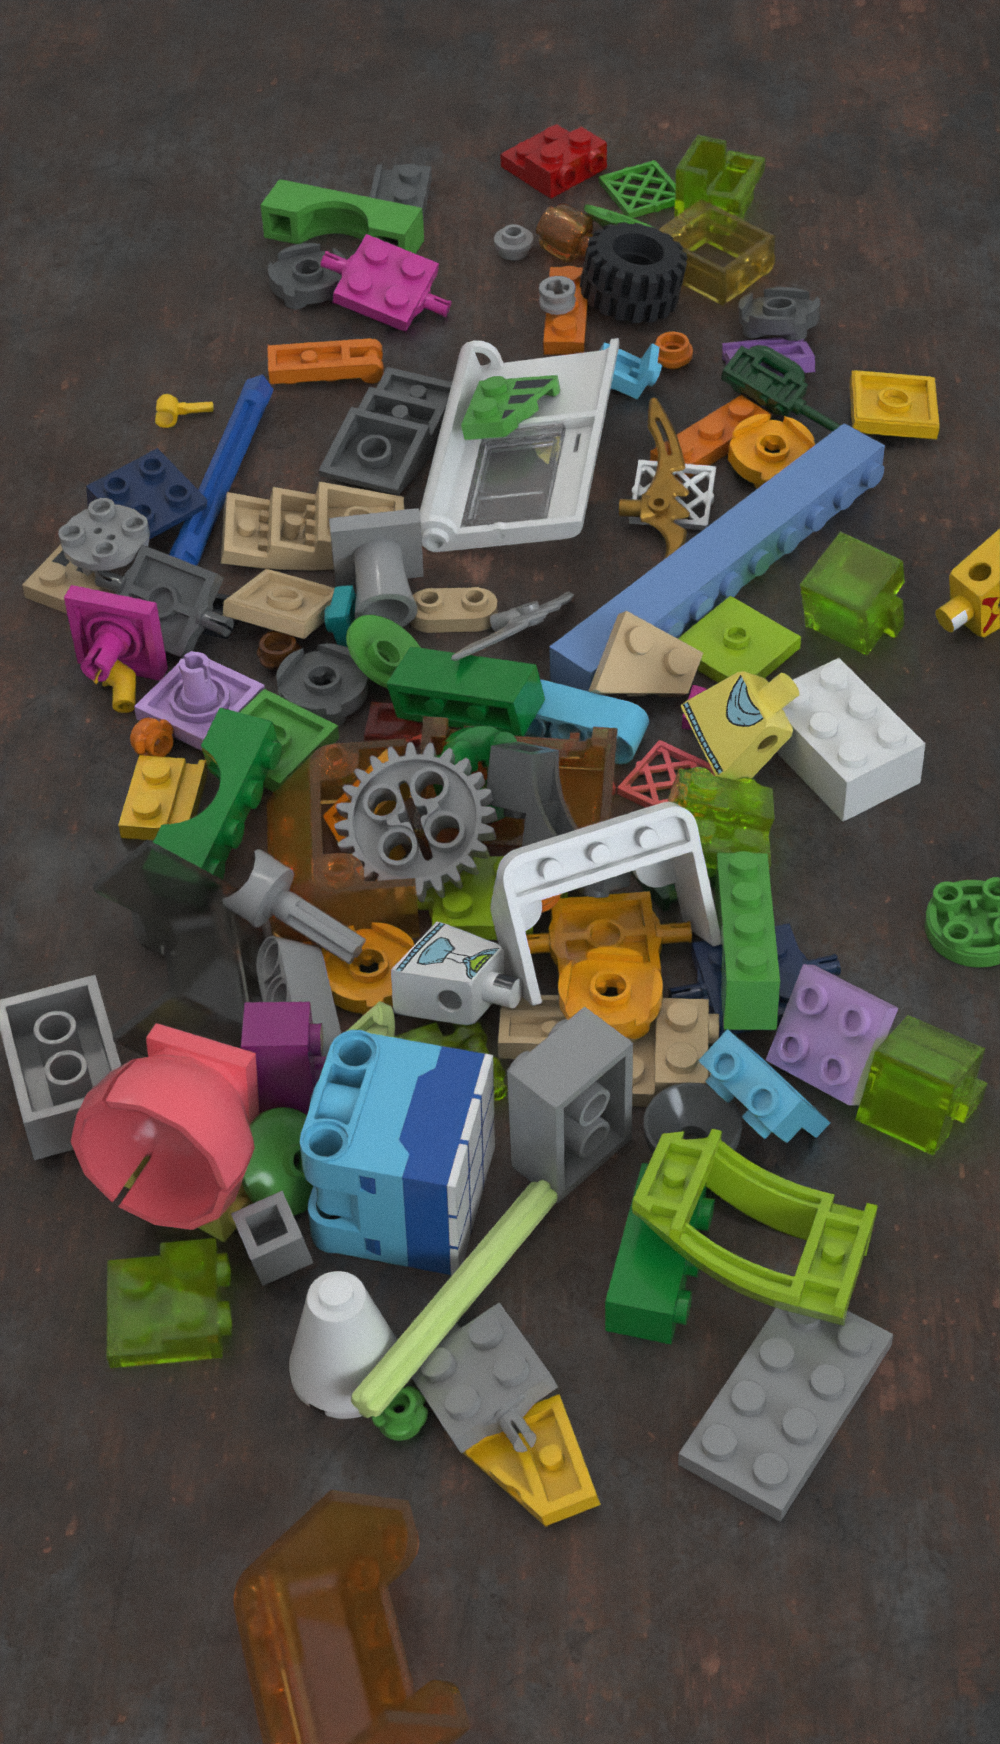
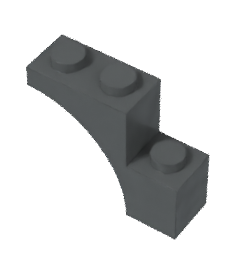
[486,741,631,898]

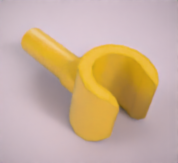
[155,394,213,428]

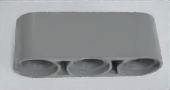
[256,936,341,1057]

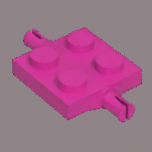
[320,234,452,332]

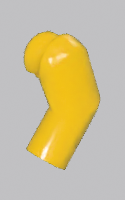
[92,659,136,713]

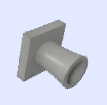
[329,508,424,627]

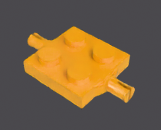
[526,891,692,980]

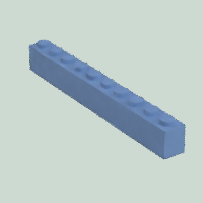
[549,423,885,691]

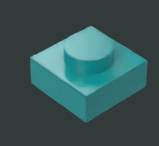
[324,585,356,648]

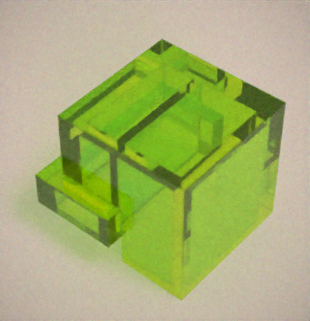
[675,135,765,234]
[800,531,905,655]
[855,1015,988,1155]

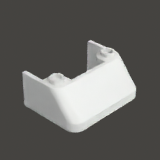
[490,802,721,1006]

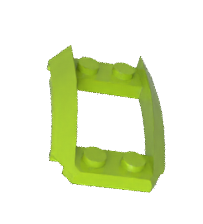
[632,1128,878,1326]

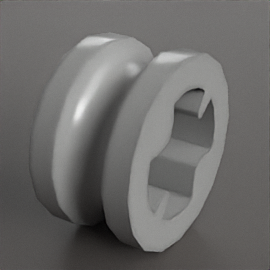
[539,276,576,315]

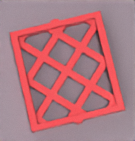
[617,740,730,822]

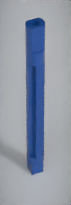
[169,374,274,566]

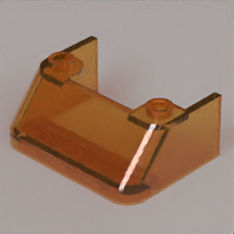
[267,739,420,945]

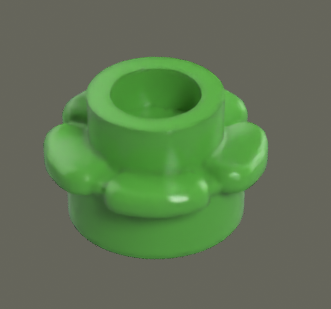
[371,1386,428,1441]

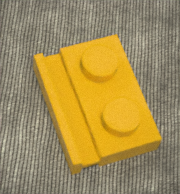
[118,755,208,840]

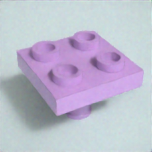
[134,651,265,751]
[766,964,898,1105]

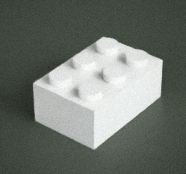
[777,658,925,822]

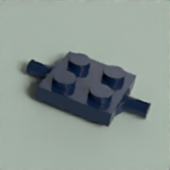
[668,923,841,1038]

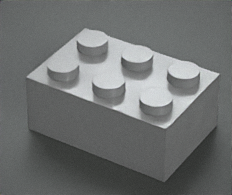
[0,975,121,1160]
[507,1006,633,1203]

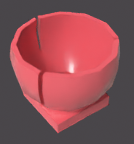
[70,1023,260,1230]

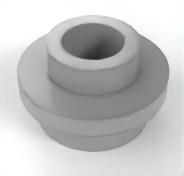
[494,224,533,260]

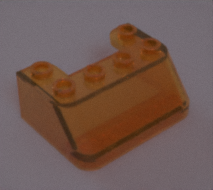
[234,1490,470,1744]

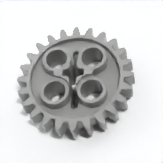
[334,742,497,902]

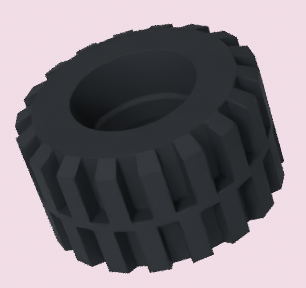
[580,222,687,323]

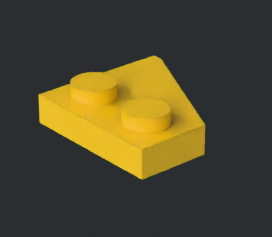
[463,1394,601,1526]

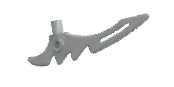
[451,592,574,661]

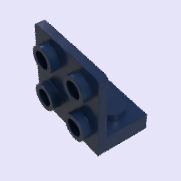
[86,448,207,540]

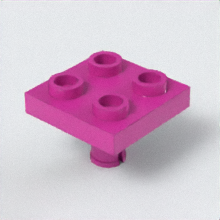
[64,585,168,682]

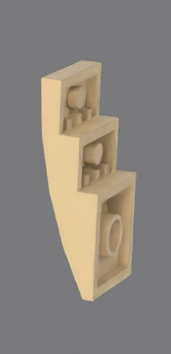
[221,482,404,571]

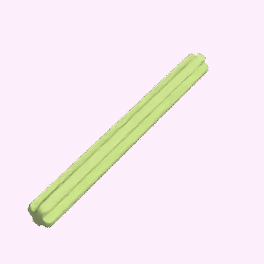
[351,1179,558,1418]

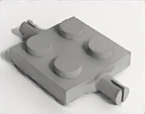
[411,1303,558,1453]

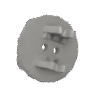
[58,498,150,580]

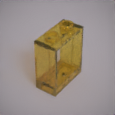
[660,199,775,306]

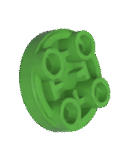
[925,877,1000,967]

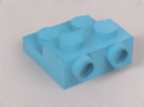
[698,1029,830,1143]

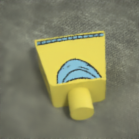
[681,671,799,786]

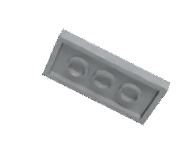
[678,1308,893,1522]

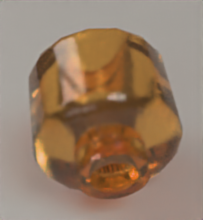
[536,203,594,263]

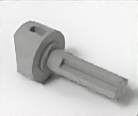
[222,849,366,964]

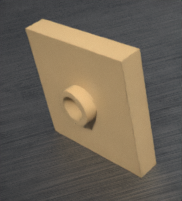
[223,569,335,639]

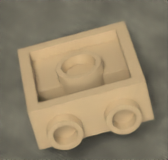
[627,998,719,1107]

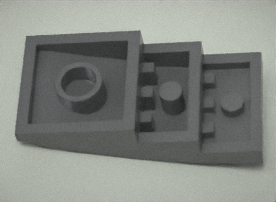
[318,367,452,496]

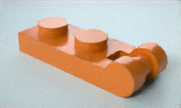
[268,338,384,384]

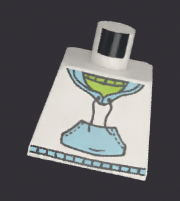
[391,921,523,1025]

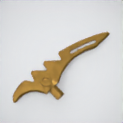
[619,398,690,559]

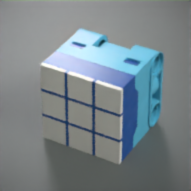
[300,1030,495,1275]

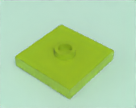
[678,596,801,683]

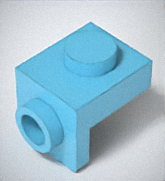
[599,342,662,399]

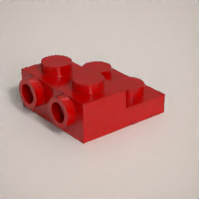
[500,124,607,199]

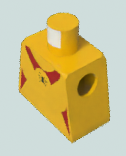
[935,529,1000,637]

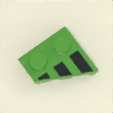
[461,375,561,440]

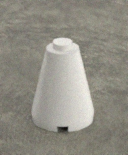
[289,1271,397,1419]

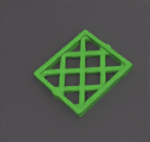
[599,160,686,218]

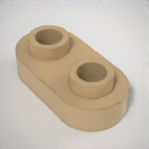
[410,587,498,633]

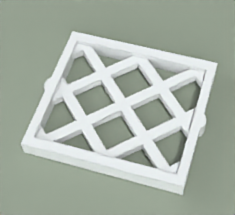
[629,460,716,530]

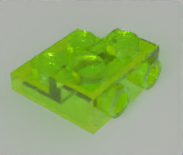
[668,767,775,869]
[107,1238,232,1368]

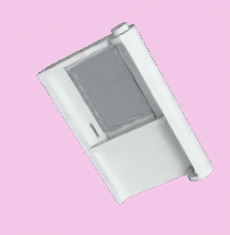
[419,338,620,552]

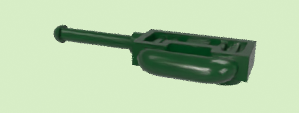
[721,345,841,432]

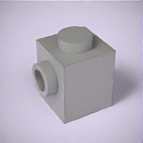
[231,1191,313,1286]

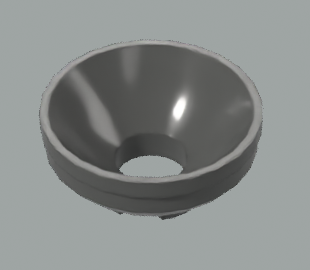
[644,1083,742,1154]

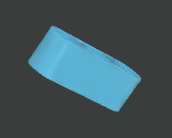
[518,679,650,764]

